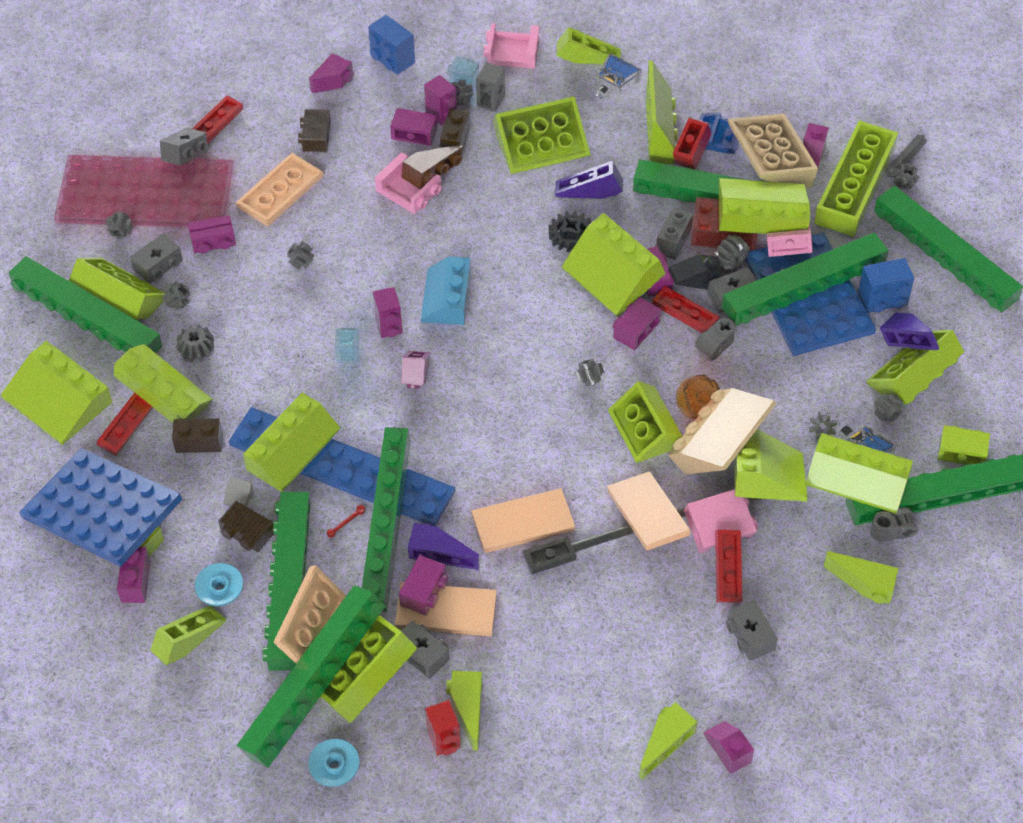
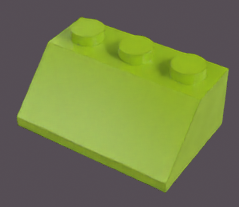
[608,381,682,463]

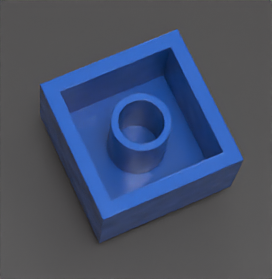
[368,14,415,75]
[858,258,914,313]

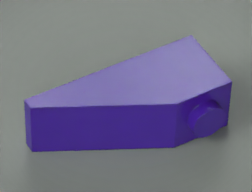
[555,161,623,199]
[880,312,940,351]
[408,523,480,570]

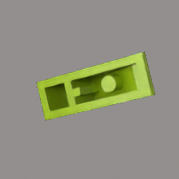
[556,27,621,65]
[824,551,898,604]
[150,605,226,666]
[446,671,482,751]
[639,702,697,780]

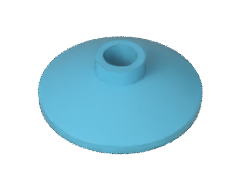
[195,563,243,606]
[308,739,360,787]

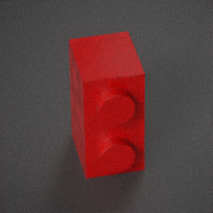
[672,118,712,170]
[425,700,461,756]

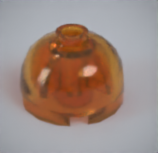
[675,374,720,420]

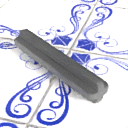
[885,134,927,178]

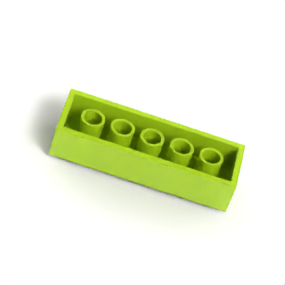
[814,120,898,237]

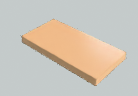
[236,153,324,227]
[607,471,690,551]
[471,488,575,553]
[274,565,346,663]
[395,582,497,637]

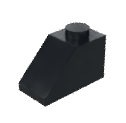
[668,254,723,290]

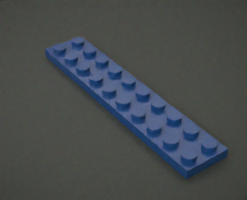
[229,407,455,526]

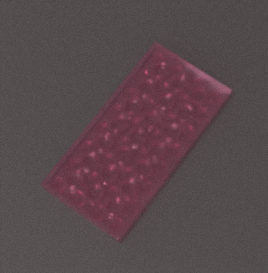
[54,155,234,227]

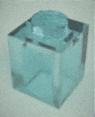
[447,56,479,89]
[335,328,360,362]

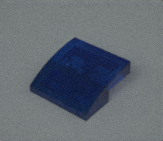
[699,113,739,154]

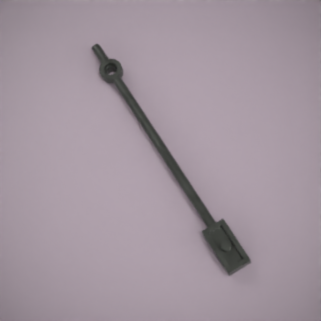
[523,498,762,574]

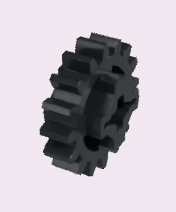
[548,211,591,252]

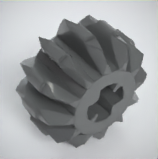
[714,235,750,273]
[176,324,214,362]

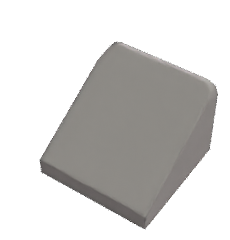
[223,477,254,507]

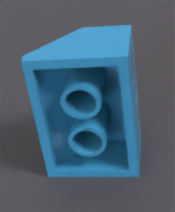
[421,256,471,325]

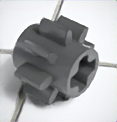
[452,80,474,105]
[892,162,920,189]
[105,212,133,238]
[287,241,314,270]
[163,282,190,310]
[575,359,604,386]
[874,394,903,422]
[809,411,837,440]

